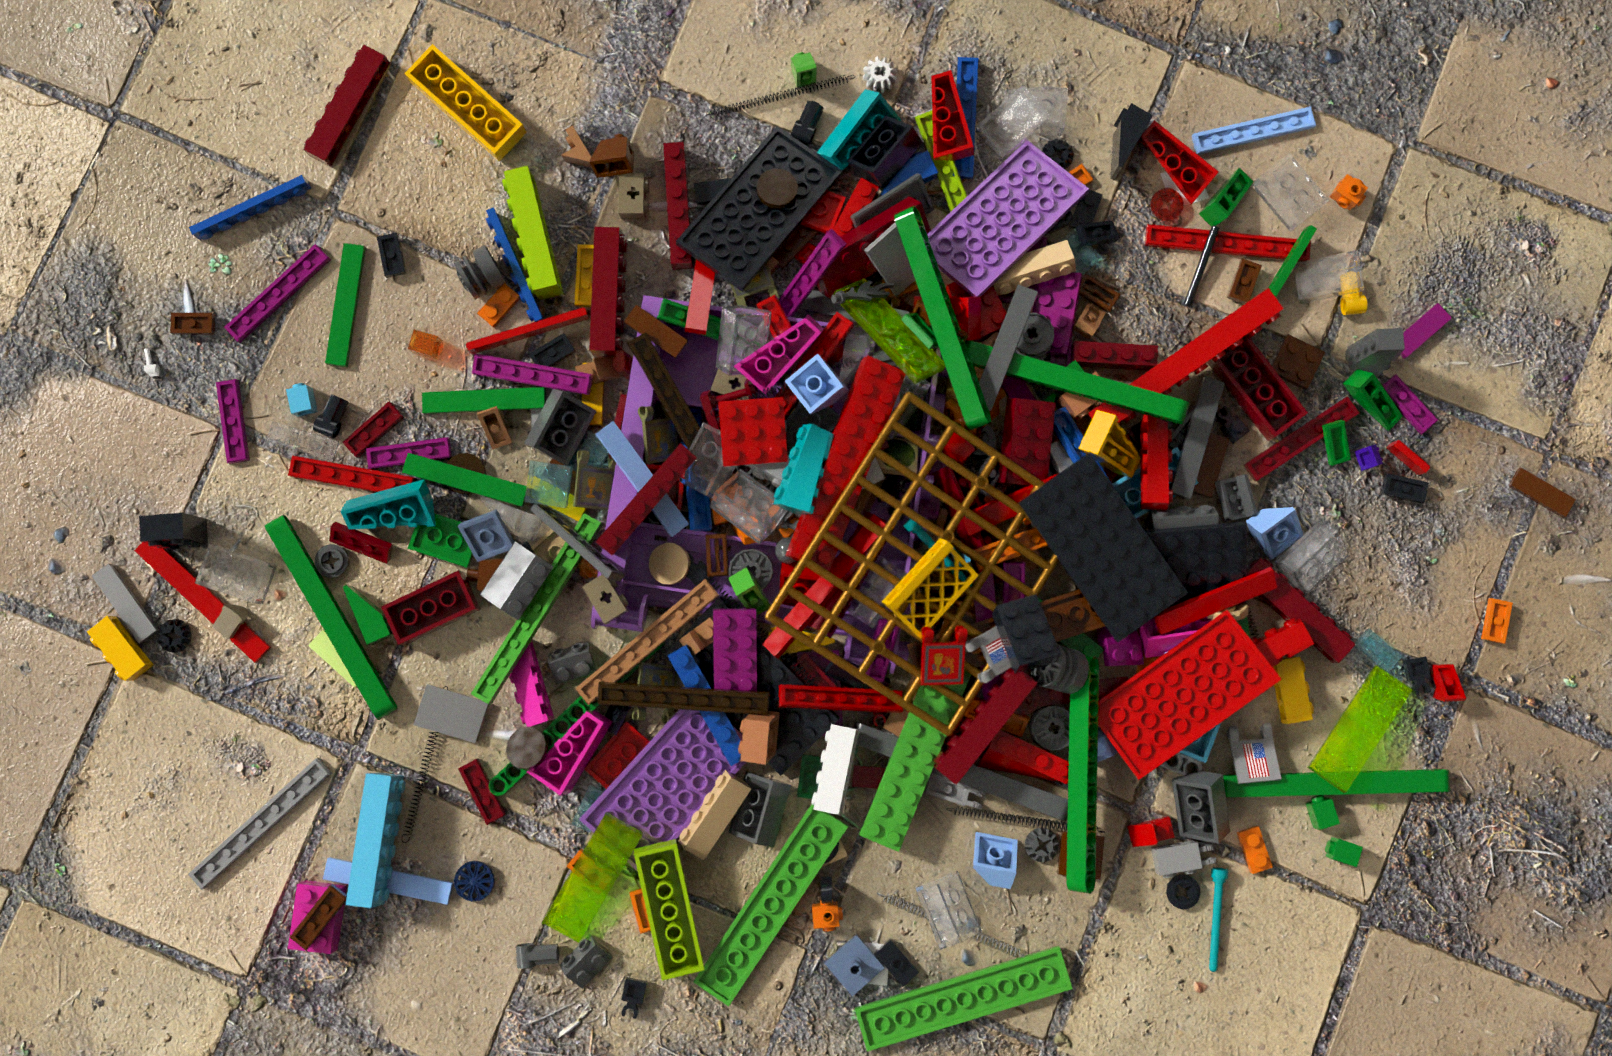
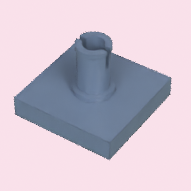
[458,509,514,562]
[824,934,885,996]

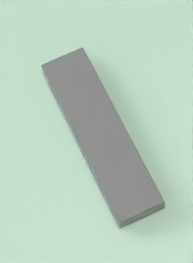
[92,564,159,643]

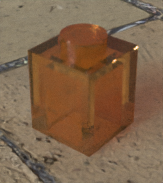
[408,330,443,360]

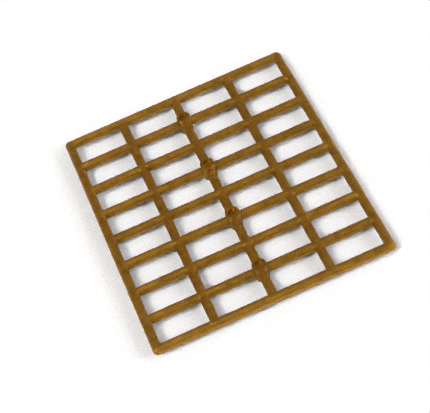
[765,392,1059,736]

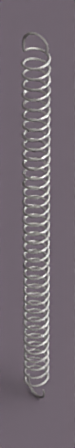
[877,893,1025,957]

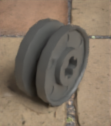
[1015,313,1054,359]
[729,549,773,589]
[1029,705,1070,751]

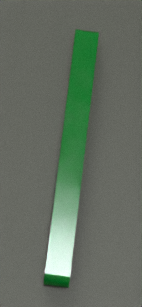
[894,206,991,430]
[965,341,1190,424]
[265,514,398,720]
[489,641,666,796]
[1066,656,1099,894]
[1223,769,1451,798]

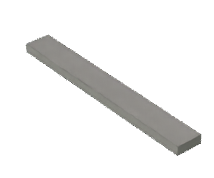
[188,758,332,890]

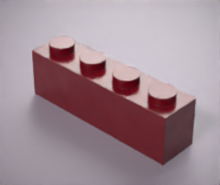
[1071,341,1158,371]

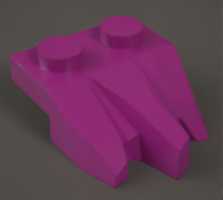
[1097,626,1144,666]

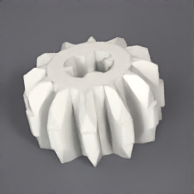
[863,56,897,93]

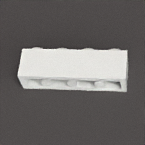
[812,724,859,816]

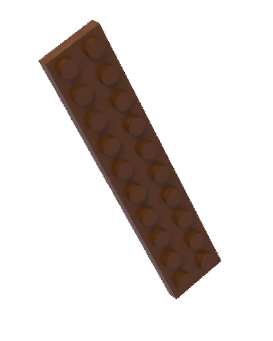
[907,590,1104,672]

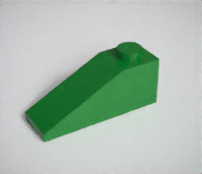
[1199,167,1254,226]
[1343,369,1403,431]
[343,585,394,645]

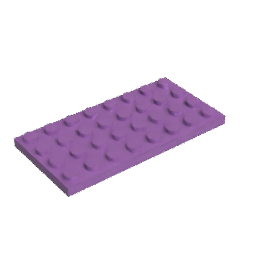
[927,140,1089,297]
[579,709,746,872]

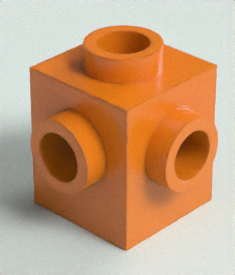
[1329,174,1368,210]
[812,899,843,931]

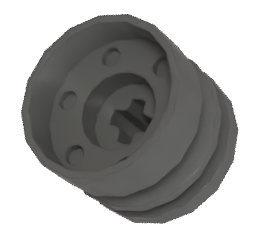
[453,245,507,300]
[1031,644,1089,694]

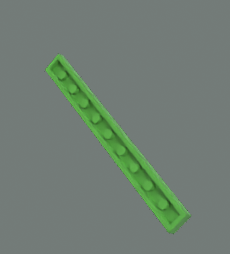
[471,513,603,706]

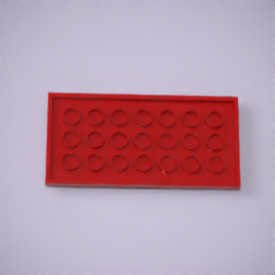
[1098,610,1282,780]

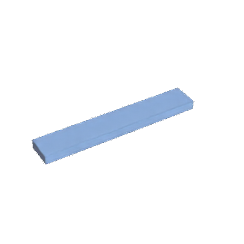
[1191,107,1316,155]
[595,421,689,537]
[323,857,453,904]

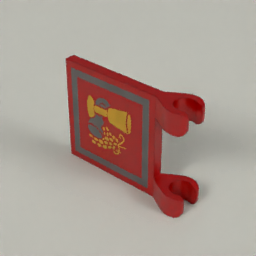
[920,626,968,685]

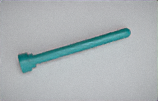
[903,519,973,587]
[1209,867,1229,972]

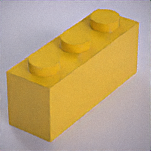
[87,616,154,681]
[1273,657,1314,724]

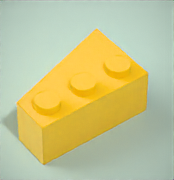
[1078,410,1141,478]

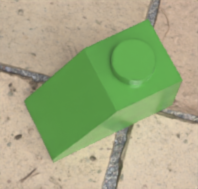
[790,52,817,88]
[728,567,771,616]

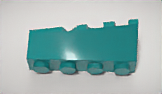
[817,89,901,170]
[773,424,834,514]
[340,479,436,529]

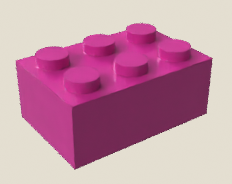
[288,880,347,954]

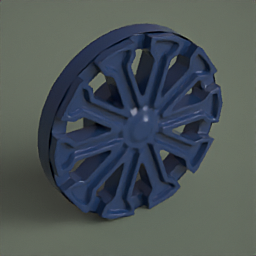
[454,861,495,902]

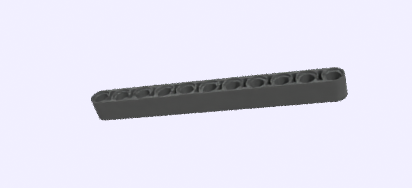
[853,722,1068,821]

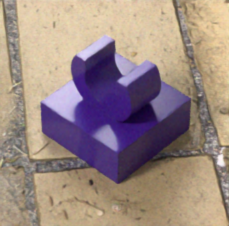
[1354,444,1383,471]

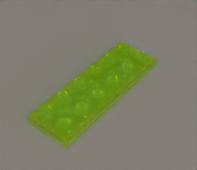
[833,278,946,384]
[1307,665,1412,793]
[542,812,643,943]

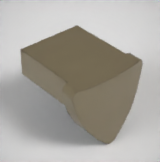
[212,605,248,639]

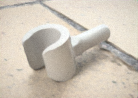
[144,348,160,376]

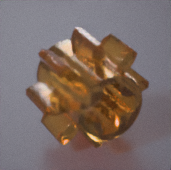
[577,558,598,579]

